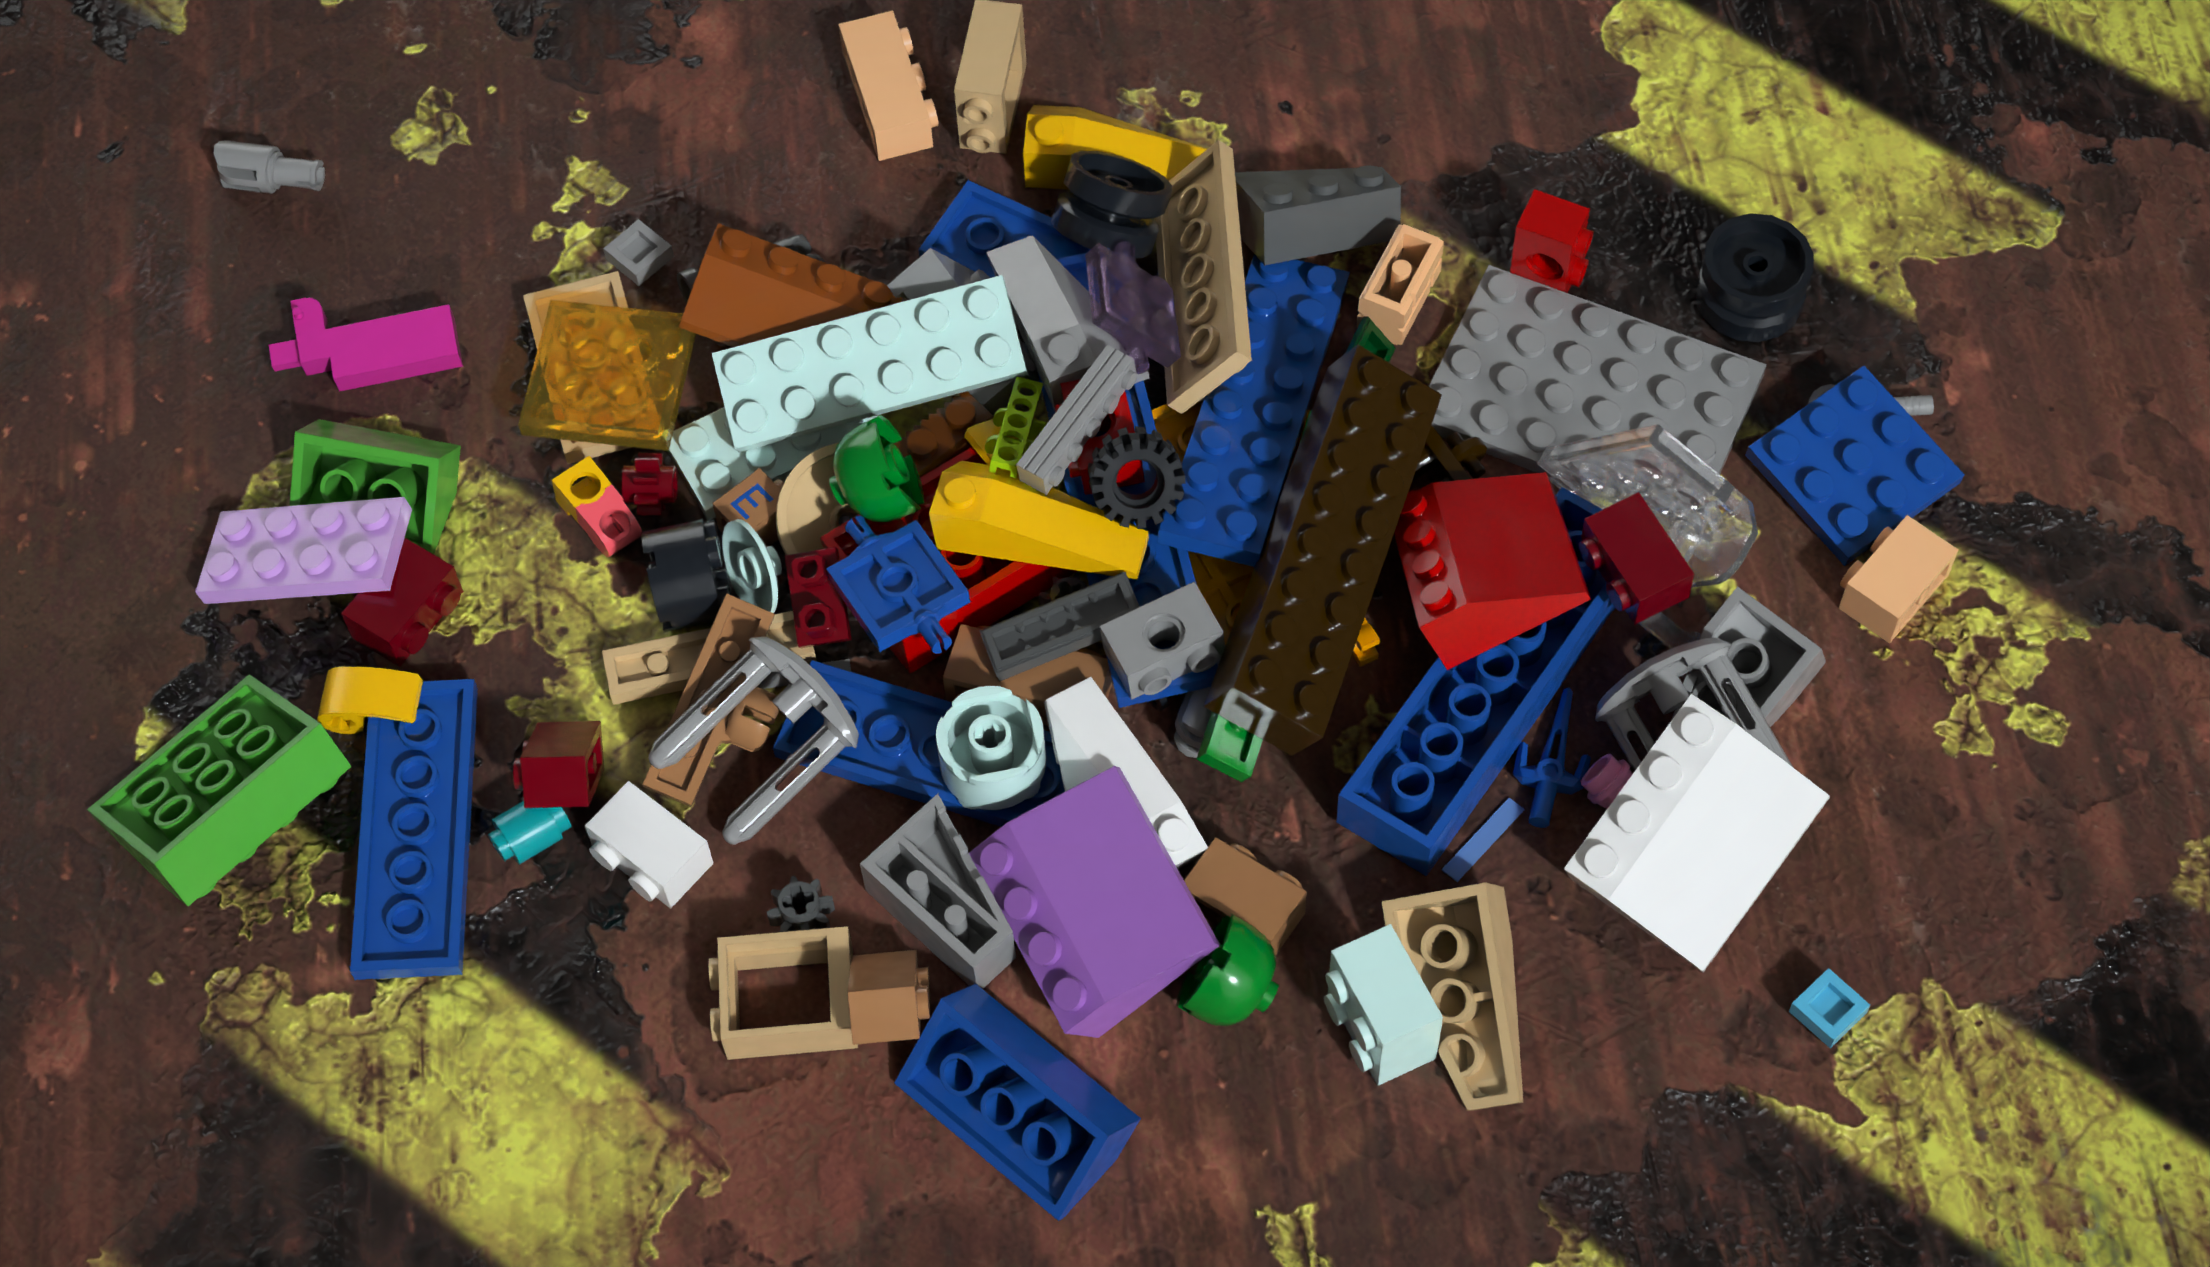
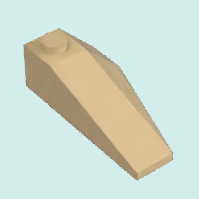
[1382,882,1523,1111]

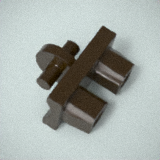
[1412,425,1487,485]

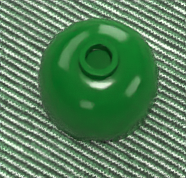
[829,415,924,522]
[1176,913,1279,1026]

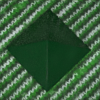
[1345,317,1396,363]

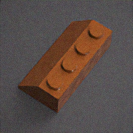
[679,223,903,347]

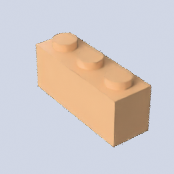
[838,10,939,161]

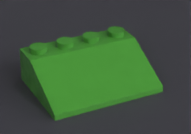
[87,674,352,906]

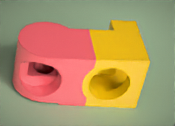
[552,456,642,558]

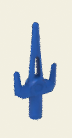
[1513,687,1591,828]

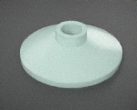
[722,519,782,613]

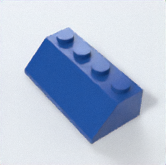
[894,984,1141,1221]

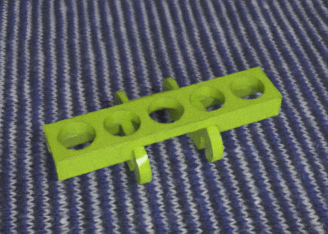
[985,376,1048,478]

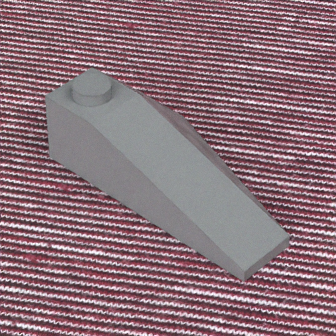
[1667,586,1826,730]

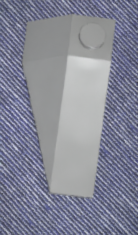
[986,235,1149,413]

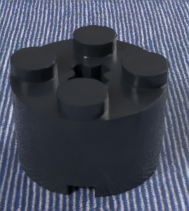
[641,519,732,632]

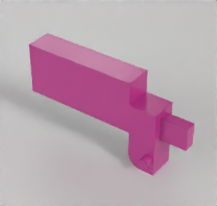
[269,298,463,392]

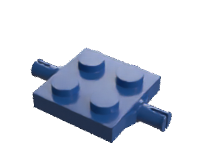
[826,516,971,654]

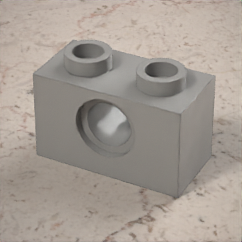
[1100,581,1225,700]

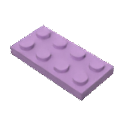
[195,497,412,604]

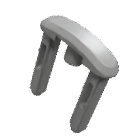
[648,636,859,845]
[1595,638,1794,771]

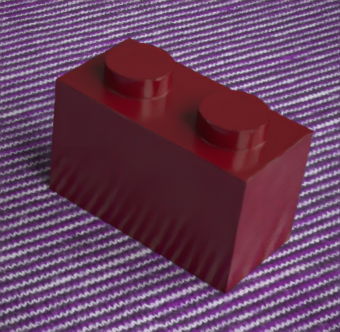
[1579,492,1694,625]
[341,538,463,667]
[513,721,604,808]

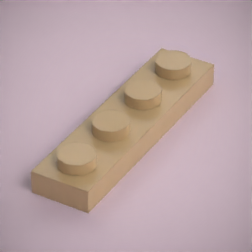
[602,611,816,705]

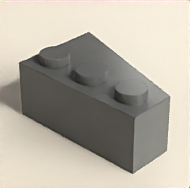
[1235,165,1401,266]

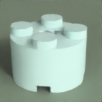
[936,686,1046,810]

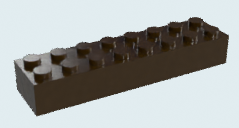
[1203,345,1442,756]

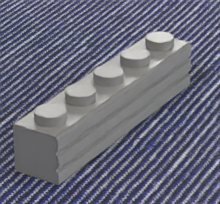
[1016,344,1137,495]

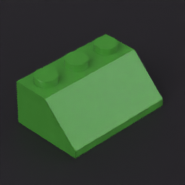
[290,419,461,554]

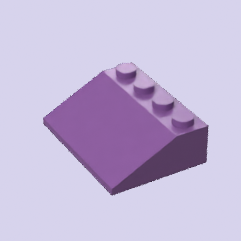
[969,766,1220,1038]

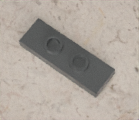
[979,572,1139,682]

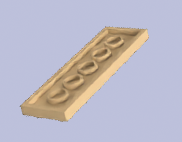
[1154,140,1252,414]

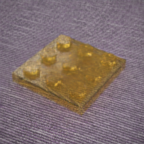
[518,300,696,451]

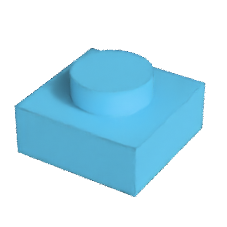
[1789,968,1870,1048]

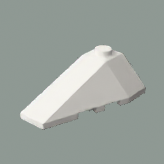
[1044,677,1208,870]

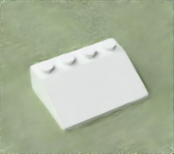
[1564,694,1830,972]

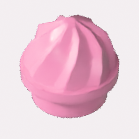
[1581,754,1633,809]

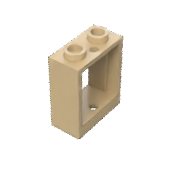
[954,0,1027,154]
[709,926,858,1060]

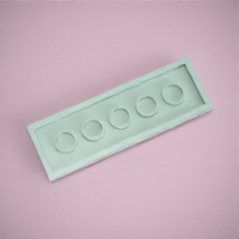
[712,275,1029,452]

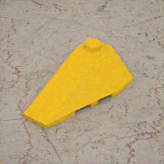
[1023,105,1207,189]
[929,461,1149,580]

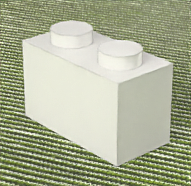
[585,781,713,909]

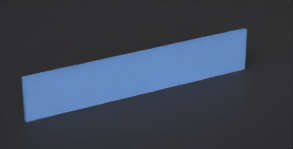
[1442,798,1525,882]

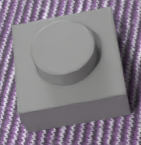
[603,219,674,286]

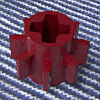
[622,453,678,516]

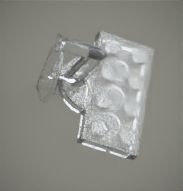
[1537,424,1758,649]

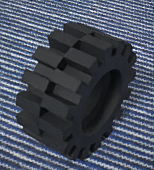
[1088,426,1186,529]

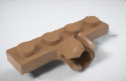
[642,593,779,807]

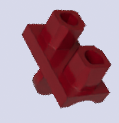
[785,547,852,649]

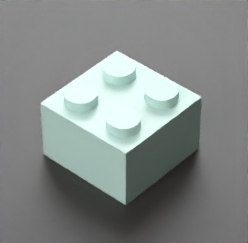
[1324,924,1443,1086]

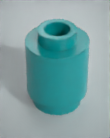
[488,800,572,865]

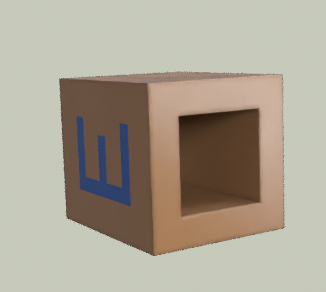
[712,468,784,547]

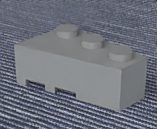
[887,248,1039,416]
[860,793,1016,989]

